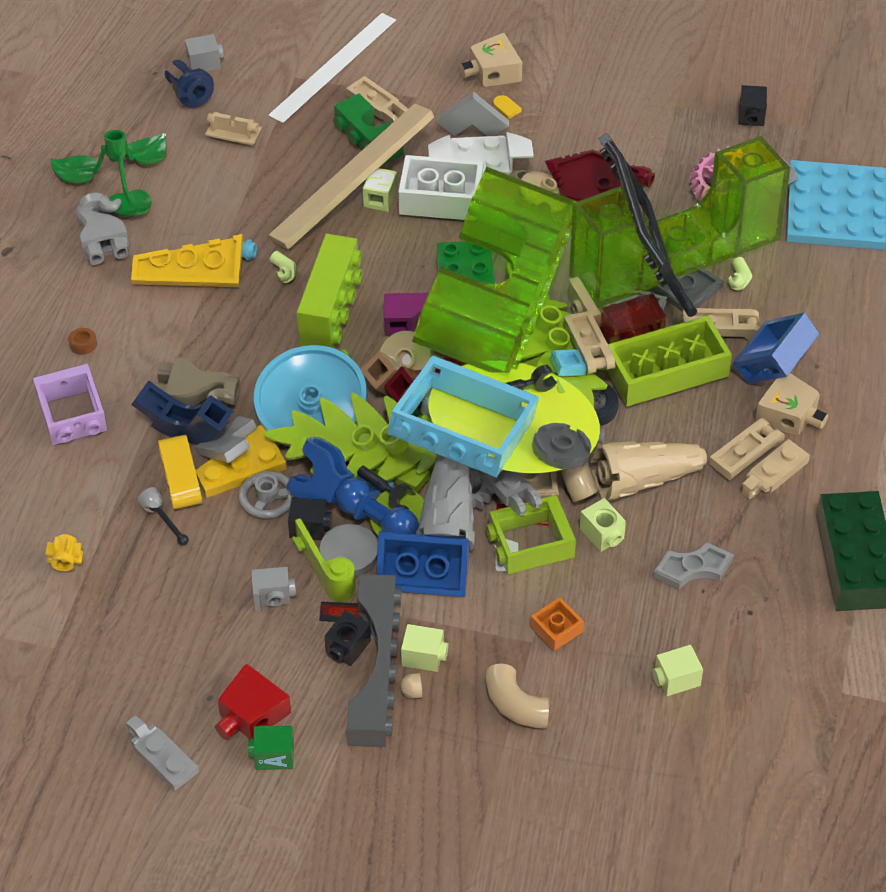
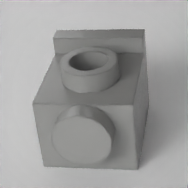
[251,567,296,612]

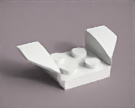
[428,132,534,180]

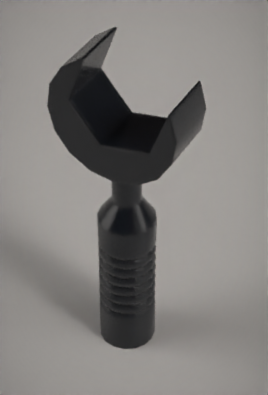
[505,365,557,392]
[357,465,416,509]

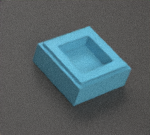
[550,349,587,376]

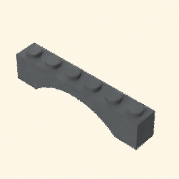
[347,574,402,747]

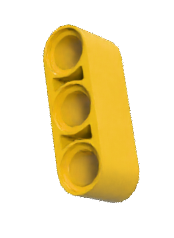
[158,435,202,509]

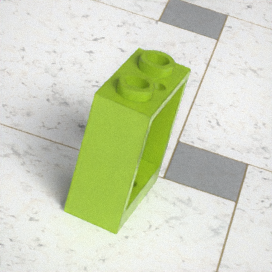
[486,495,576,575]

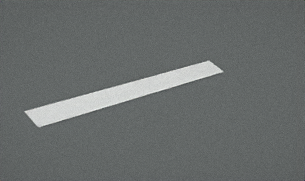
[269,13,396,123]

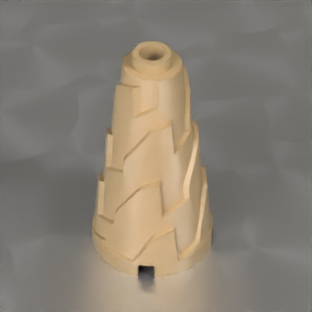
[591,441,707,501]

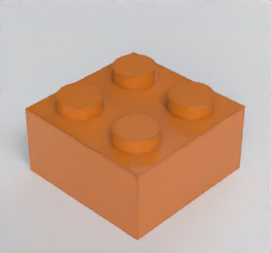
[530,597,584,651]

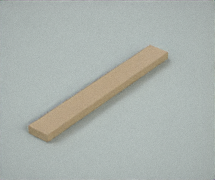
[269,103,434,249]

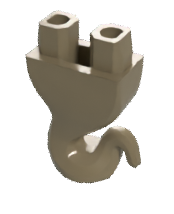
[153,357,240,406]

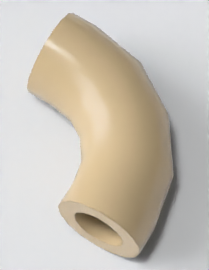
[561,461,599,502]
[486,664,549,729]

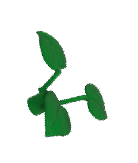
[50,130,166,216]

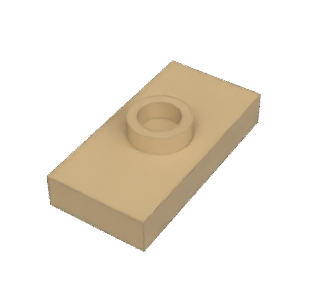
[568,277,601,328]

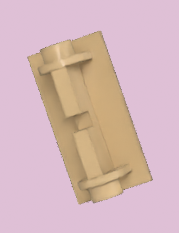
[205,111,262,146]

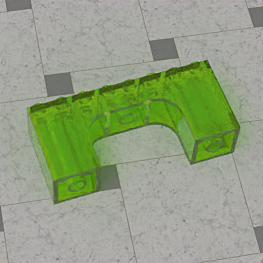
[569,136,791,308]
[412,166,578,378]

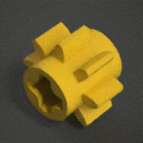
[45,534,83,571]

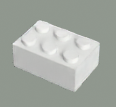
[398,155,484,221]

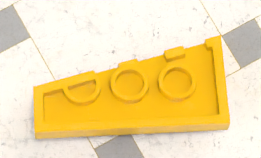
[131,234,243,287]

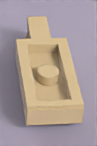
[741,439,810,500]

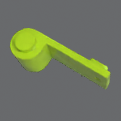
[292,518,356,602]

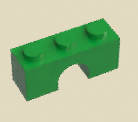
[333,93,404,166]

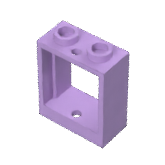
[33,364,108,445]

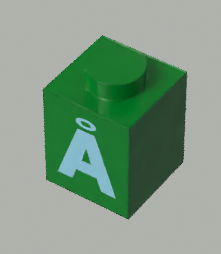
[248,725,294,770]

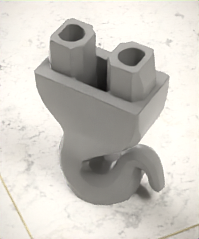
[76,192,130,266]

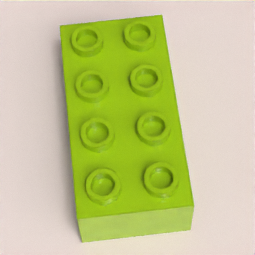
[297,234,363,348]
[607,315,732,407]

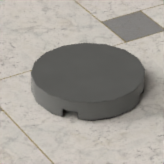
[532,423,592,469]

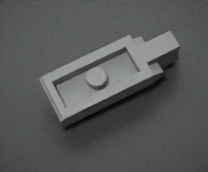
[126,715,199,791]

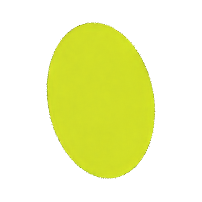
[428,361,600,473]

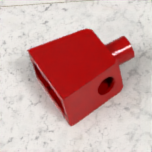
[215,663,291,739]

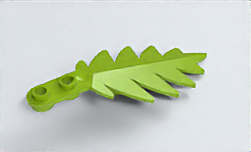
[506,254,608,408]
[264,392,436,482]

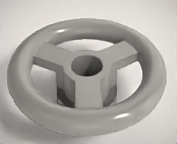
[239,471,296,519]

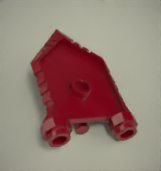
[545,149,655,231]

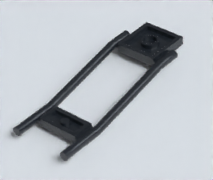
[598,133,697,317]

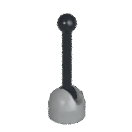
[137,487,189,546]

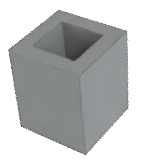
[185,34,224,71]

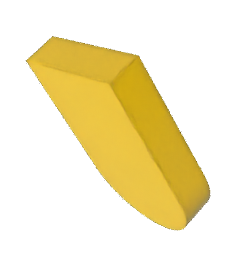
[493,95,522,120]

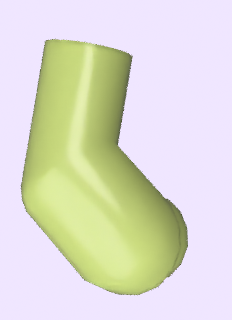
[270,251,296,283]
[728,257,753,291]

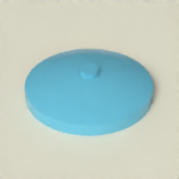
[254,345,368,447]

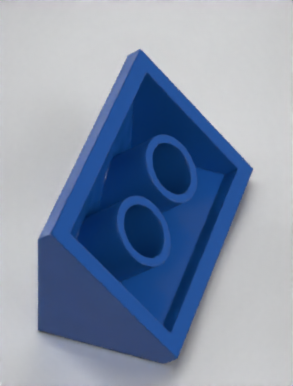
[377,531,470,597]

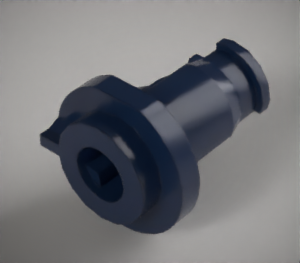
[165,60,214,108]

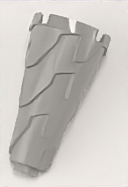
[416,454,475,550]

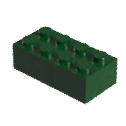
[816,491,886,611]

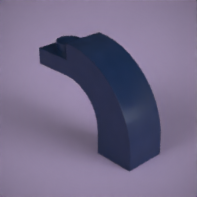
[131,380,234,443]

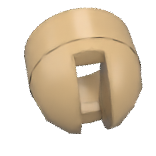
[400,673,423,699]

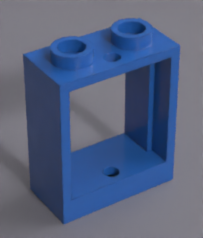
[733,312,819,384]

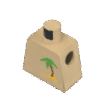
[460,33,523,87]
[755,373,829,435]

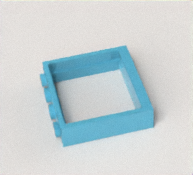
[387,355,539,477]

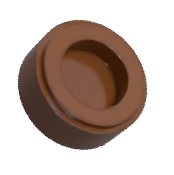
[68,328,97,355]

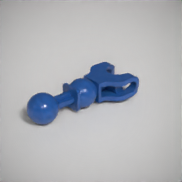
[286,437,419,534]

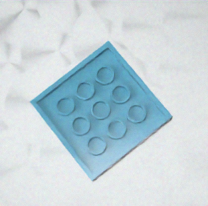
[786,160,886,250]

